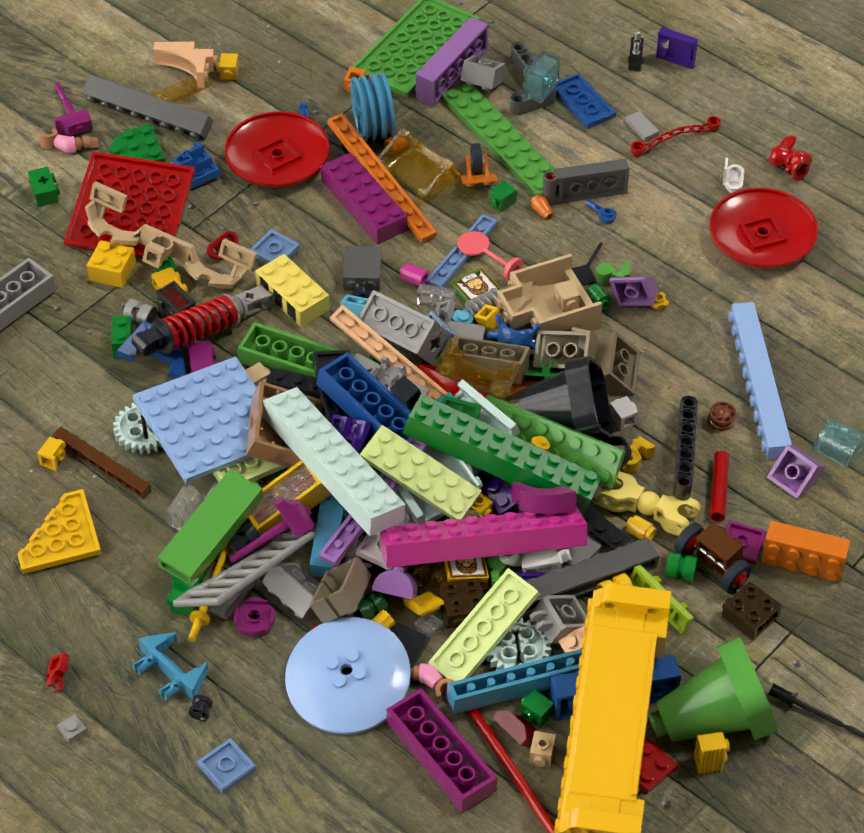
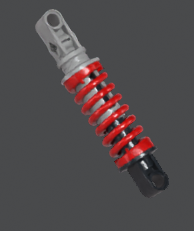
[131,285,275,356]

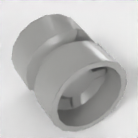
[123,298,158,326]

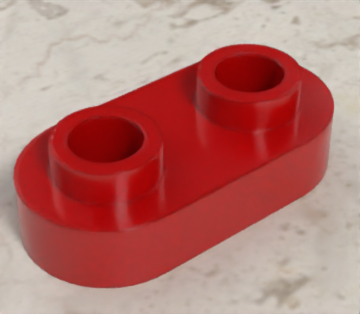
[207,231,238,260]

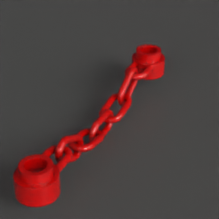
[631,116,721,157]

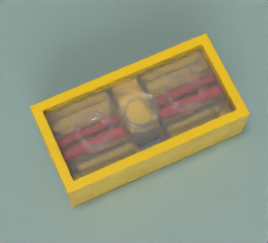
[249,460,331,535]

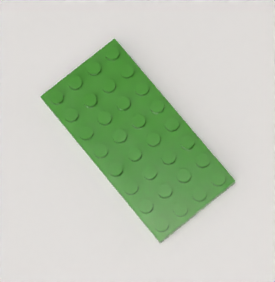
[352,0,480,98]

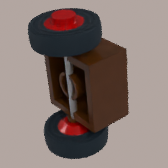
[674,522,752,594]

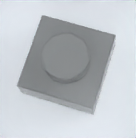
[57,714,87,744]

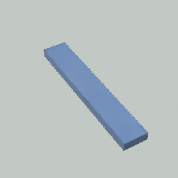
[426,214,498,291]

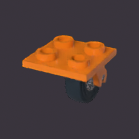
[460,143,498,186]

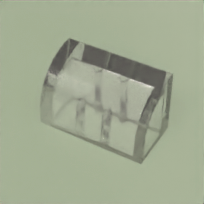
[417,283,458,307]
[166,483,204,530]

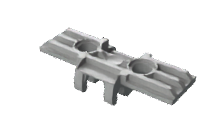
[354,353,430,396]

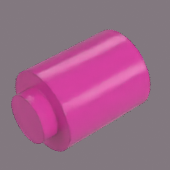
[400,263,429,288]

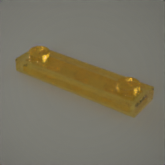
[150,76,211,103]

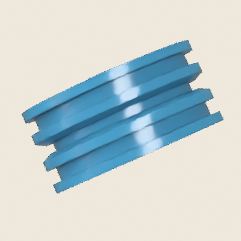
[350,72,396,142]

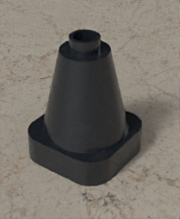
[506,356,613,440]

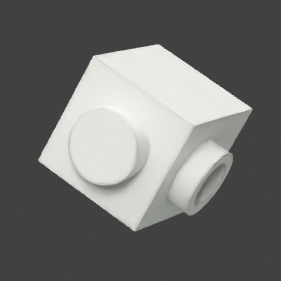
[610,396,638,431]

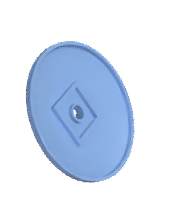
[285,617,411,735]

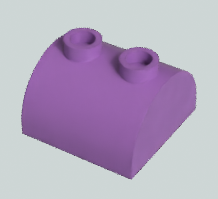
[372,566,418,600]

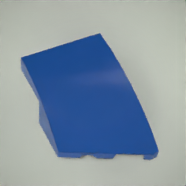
[172,141,222,189]

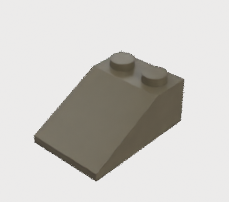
[533,330,598,371]

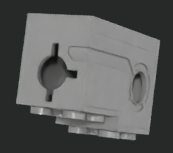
[358,290,450,365]

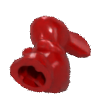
[769,135,812,181]

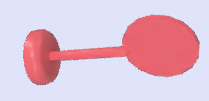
[457,231,524,281]

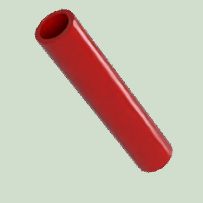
[710,450,729,522]

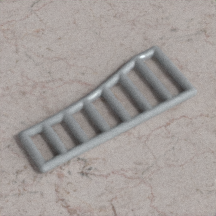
[173,531,315,607]

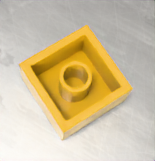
[86,240,136,288]

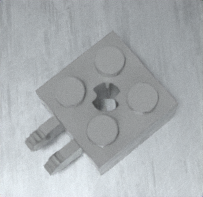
[460,55,506,90]
[530,595,587,644]

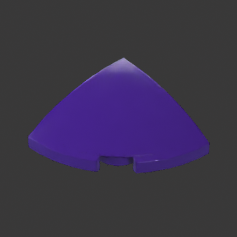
[332,414,371,453]

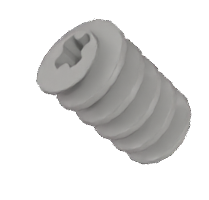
[465,288,499,324]

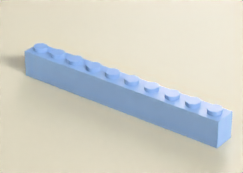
[728,302,792,459]

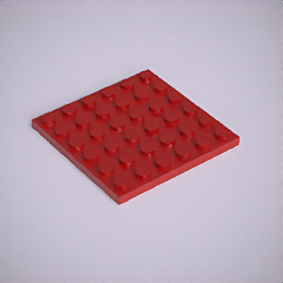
[64,151,195,258]

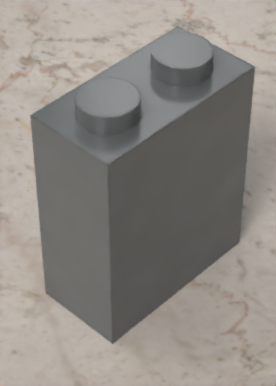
[343,246,382,291]

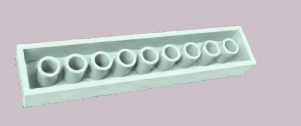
[263,387,405,536]

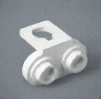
[722,158,744,193]

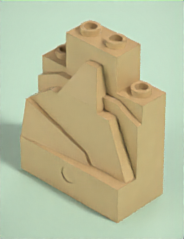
[495,254,602,331]

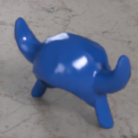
[484,314,541,350]

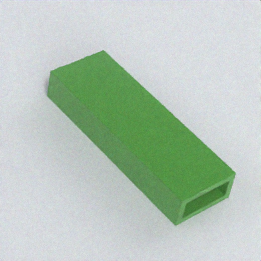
[157,470,263,587]

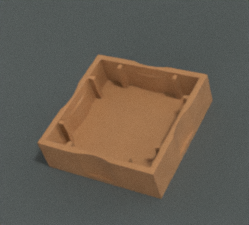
[246,381,324,468]

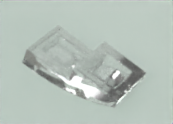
[414,607,446,637]

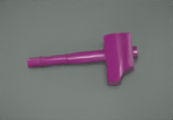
[53,82,93,136]
[229,496,315,563]

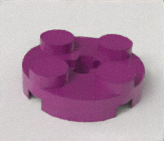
[234,598,275,636]

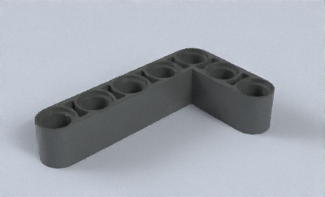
[510,41,556,115]

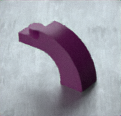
[511,482,576,514]

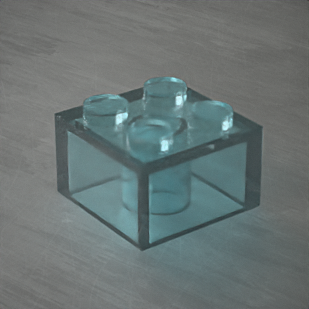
[523,51,560,103]

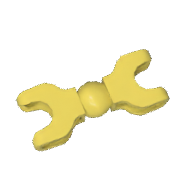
[597,471,701,536]

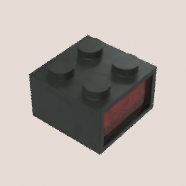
[156,281,196,319]

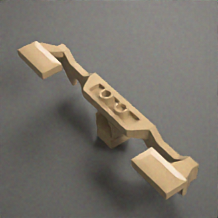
[85,182,257,289]

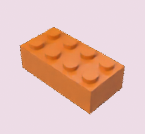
[761,521,850,582]

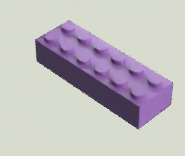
[415,17,488,107]

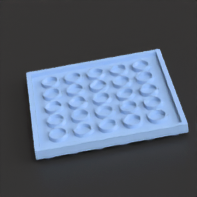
[133,357,257,484]

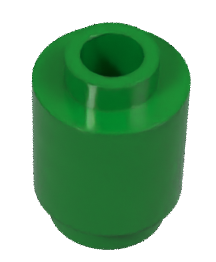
[586,284,612,310]

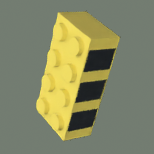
[255,254,330,327]

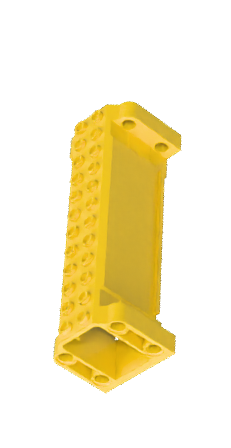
[554,584,671,833]

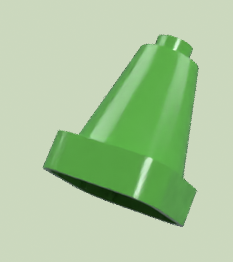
[648,637,778,742]

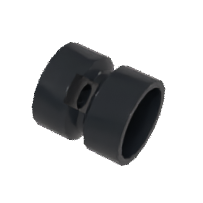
[229,521,261,559]

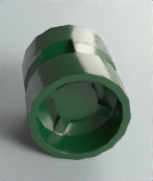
[353,591,389,620]

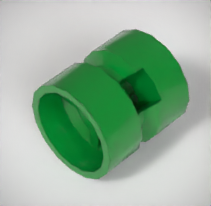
[665,551,698,583]

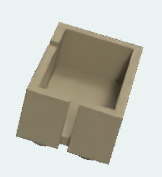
[309,557,372,623]

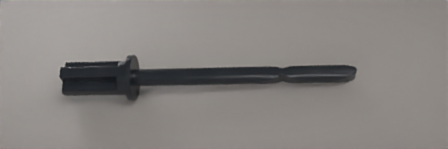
[768,683,864,738]

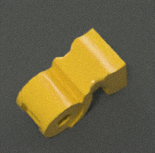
[622,436,655,474]

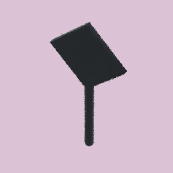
[571,242,603,286]

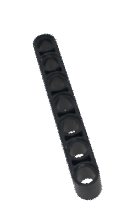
[673,396,698,501]

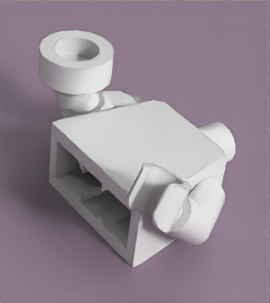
[499,548,572,573]

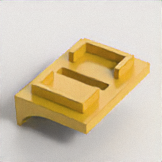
[402,591,444,616]

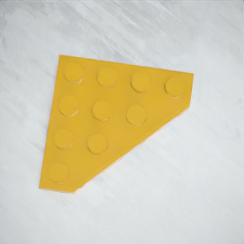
[18,489,101,574]

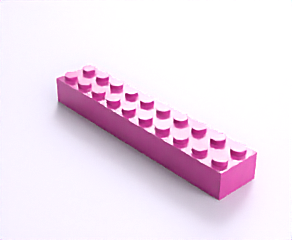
[379,507,587,568]

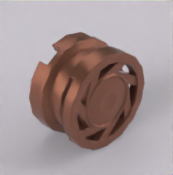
[708,402,736,431]

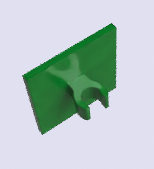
[525,359,559,377]

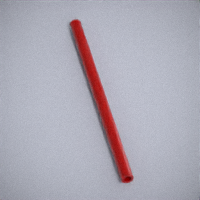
[467,708,555,833]

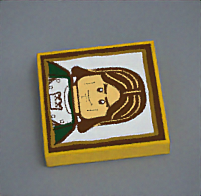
[444,557,489,582]

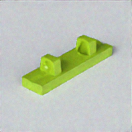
[630,565,694,634]

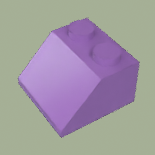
[609,277,658,306]
[767,445,826,499]

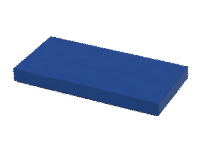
[554,73,616,129]

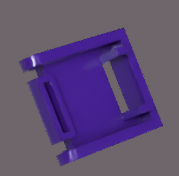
[656,27,698,69]

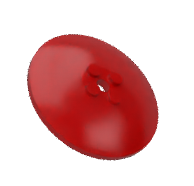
[225,111,329,188]
[709,188,818,268]

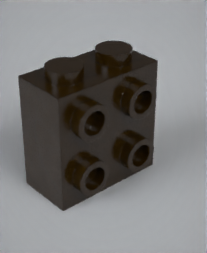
[437,578,484,629]
[722,582,782,641]

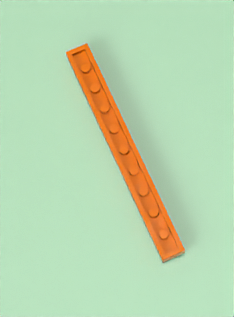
[327,113,437,243]

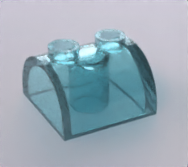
[814,418,864,468]

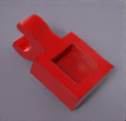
[46,652,70,692]

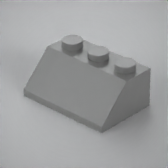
[262,563,320,619]

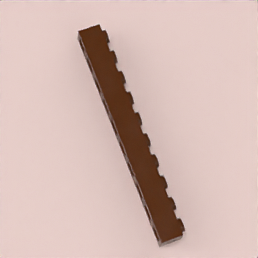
[53,427,152,499]

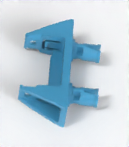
[132,632,208,701]

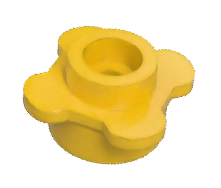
[651,292,669,310]

